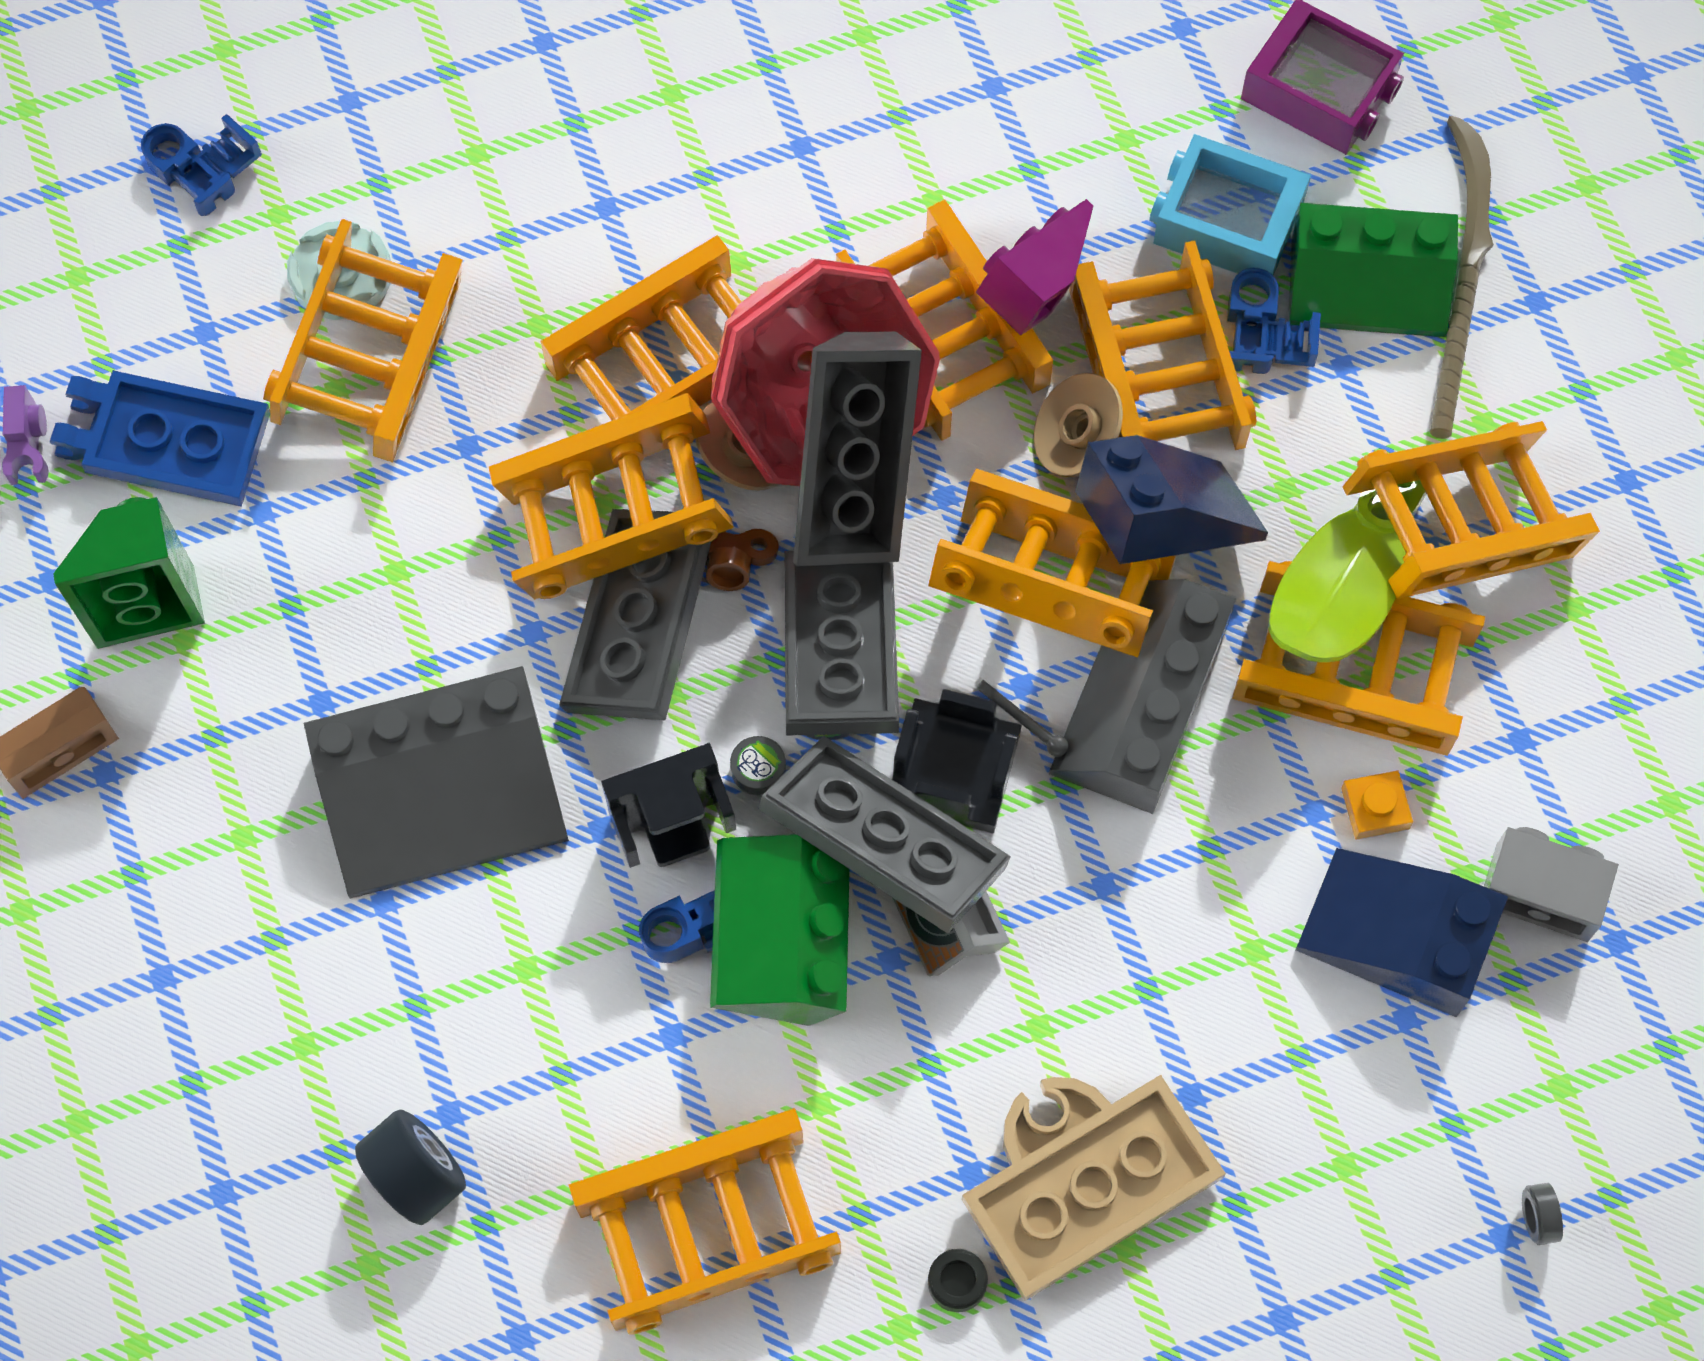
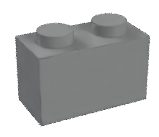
[1484,827,1619,942]

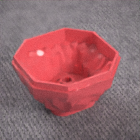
[711,258,940,486]

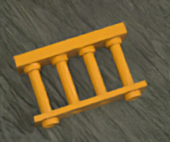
[836,199,1053,441]
[263,219,463,463]
[540,235,742,421]
[1069,241,1257,450]
[489,393,734,600]
[1342,421,1600,599]
[928,468,1177,658]
[1232,561,1485,756]
[568,1108,841,1335]

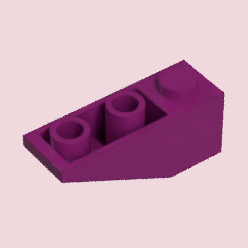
[976,199,1094,336]

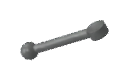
[976,679,1068,757]

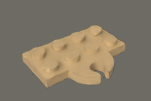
[961,1075,1226,1301]

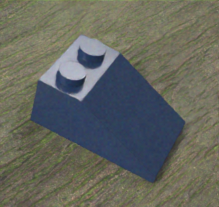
[1075,435,1268,564]
[1295,848,1508,1017]

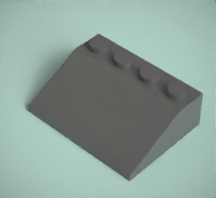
[303,666,569,899]

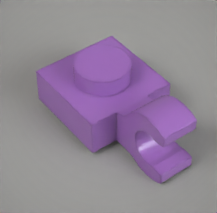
[2,385,49,485]

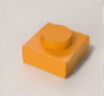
[1341,770,1413,840]

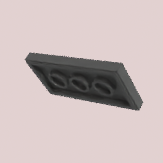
[559,509,712,721]
[784,551,899,736]
[758,736,1011,933]

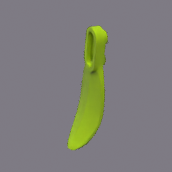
[1268,480,1426,662]

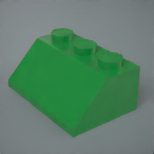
[1288,203,1458,337]
[53,497,205,649]
[710,834,850,1026]

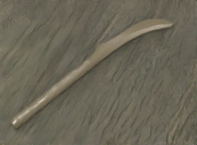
[1430,115,1494,439]

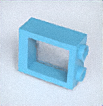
[1149,134,1311,276]

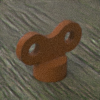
[706,529,779,591]

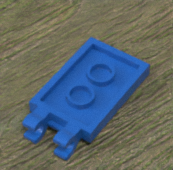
[49,370,270,507]

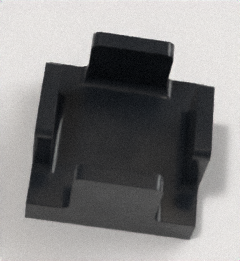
[892,689,1022,834]
[601,743,737,868]

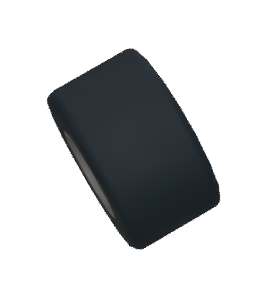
[355,1109,466,1225]

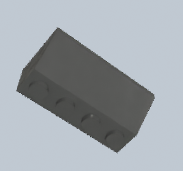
[793,331,922,566]
[1049,579,1236,814]

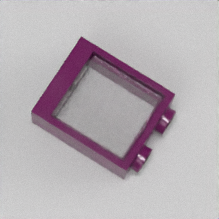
[1240,0,1404,155]

